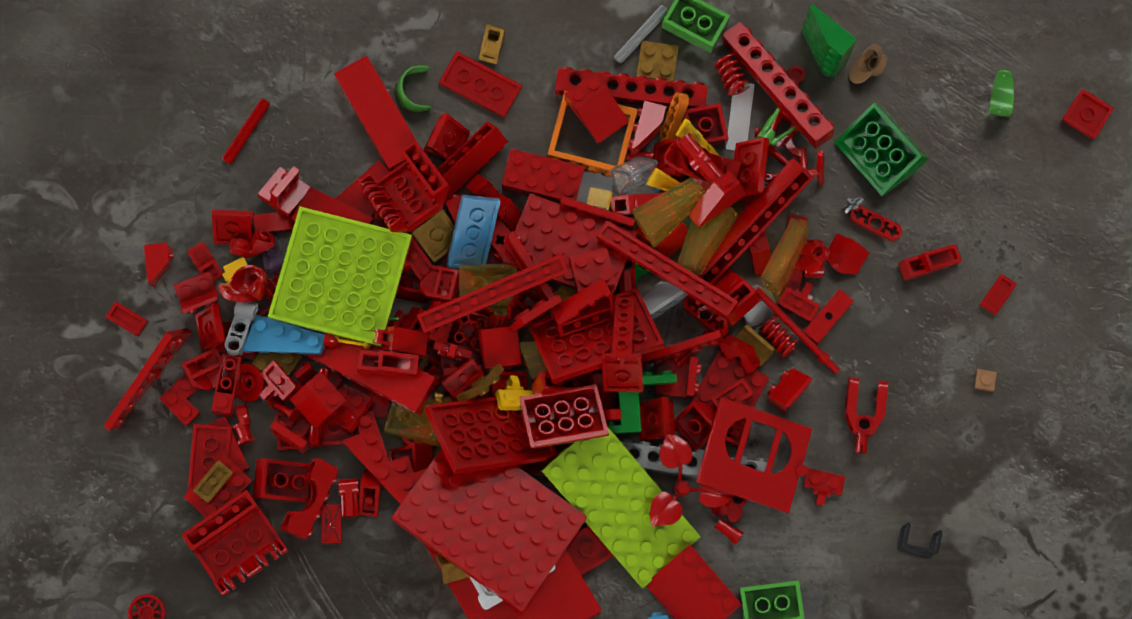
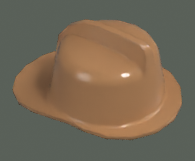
[849,44,888,84]

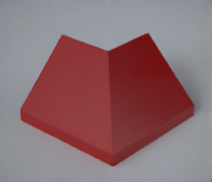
[674,400,717,452]

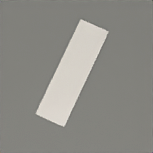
[726,83,755,150]

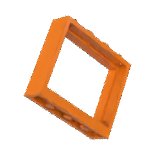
[547,91,638,178]

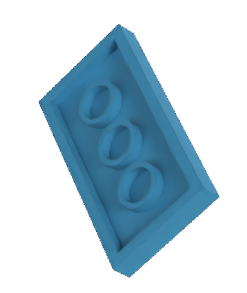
[446,195,500,271]

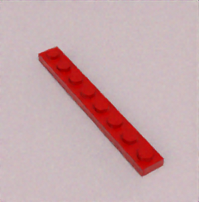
[596,221,738,318]
[417,254,569,333]

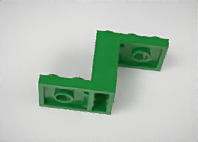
[606,371,677,434]

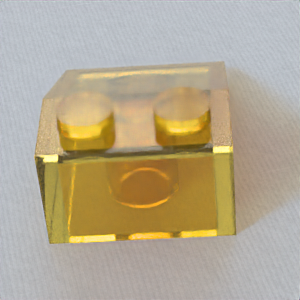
[459,264,517,308]
[384,400,445,447]

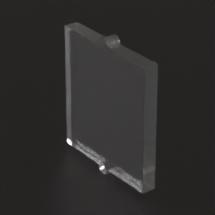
[576,171,614,210]

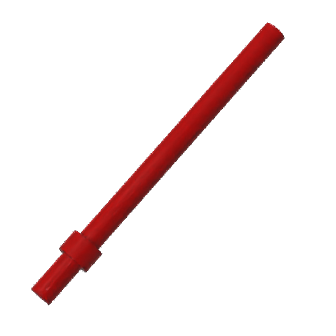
[756,287,840,374]

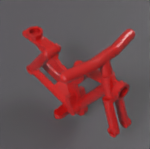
[755,105,825,186]

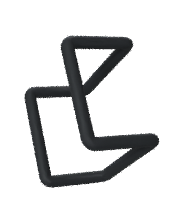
[897,522,942,558]

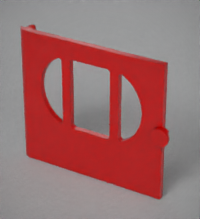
[696,397,813,514]

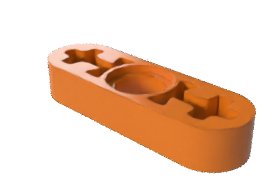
[659,92,689,142]

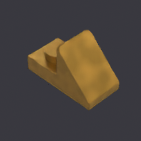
[479,24,505,64]

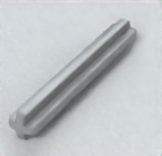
[614,5,668,64]

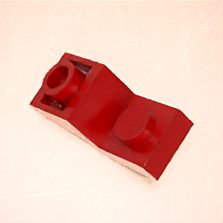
[229,230,274,258]
[719,334,761,373]

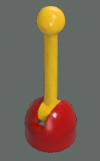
[324,333,371,349]

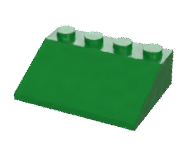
[801,4,857,79]
[834,102,930,196]

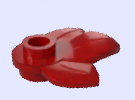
[794,243,830,275]
[712,495,747,523]

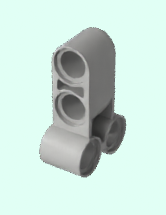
[225,301,260,357]

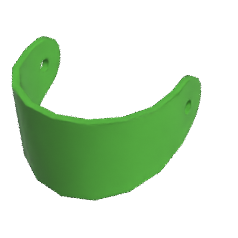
[394,66,432,112]
[989,70,1014,118]

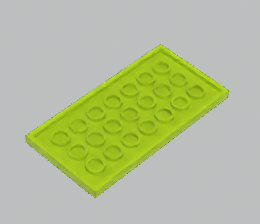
[541,426,701,589]

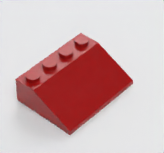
[520,384,609,449]
[646,545,742,619]

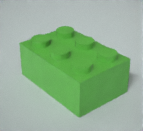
[662,0,730,54]
[738,580,805,619]

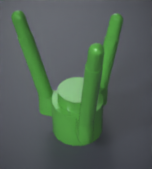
[756,109,796,146]

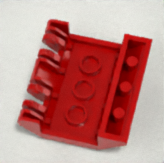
[359,140,450,232]
[181,490,289,597]

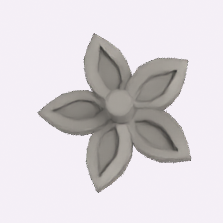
[843,197,864,214]

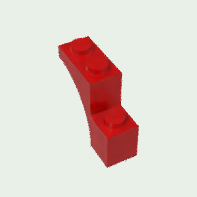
[465,174,522,232]

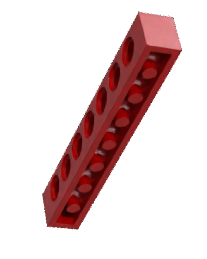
[722,22,834,149]
[555,67,708,109]

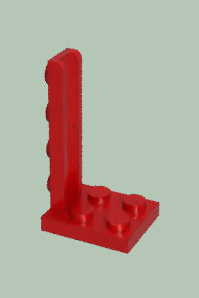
[504,231,562,332]
[602,298,643,392]
[270,368,344,454]

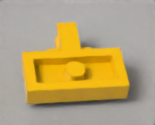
[495,376,533,411]

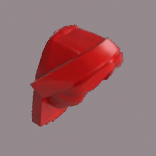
[219,265,267,303]

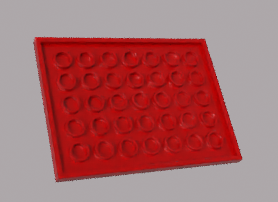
[391,449,587,613]

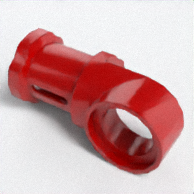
[233,404,255,445]

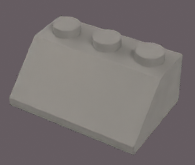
[641,280,688,320]

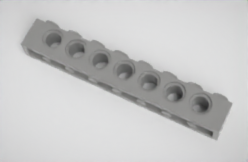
[620,439,767,478]

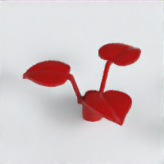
[649,434,733,527]

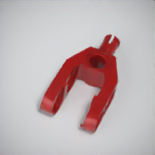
[844,376,888,455]

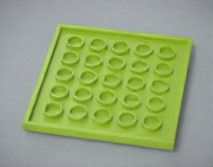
[268,207,412,347]

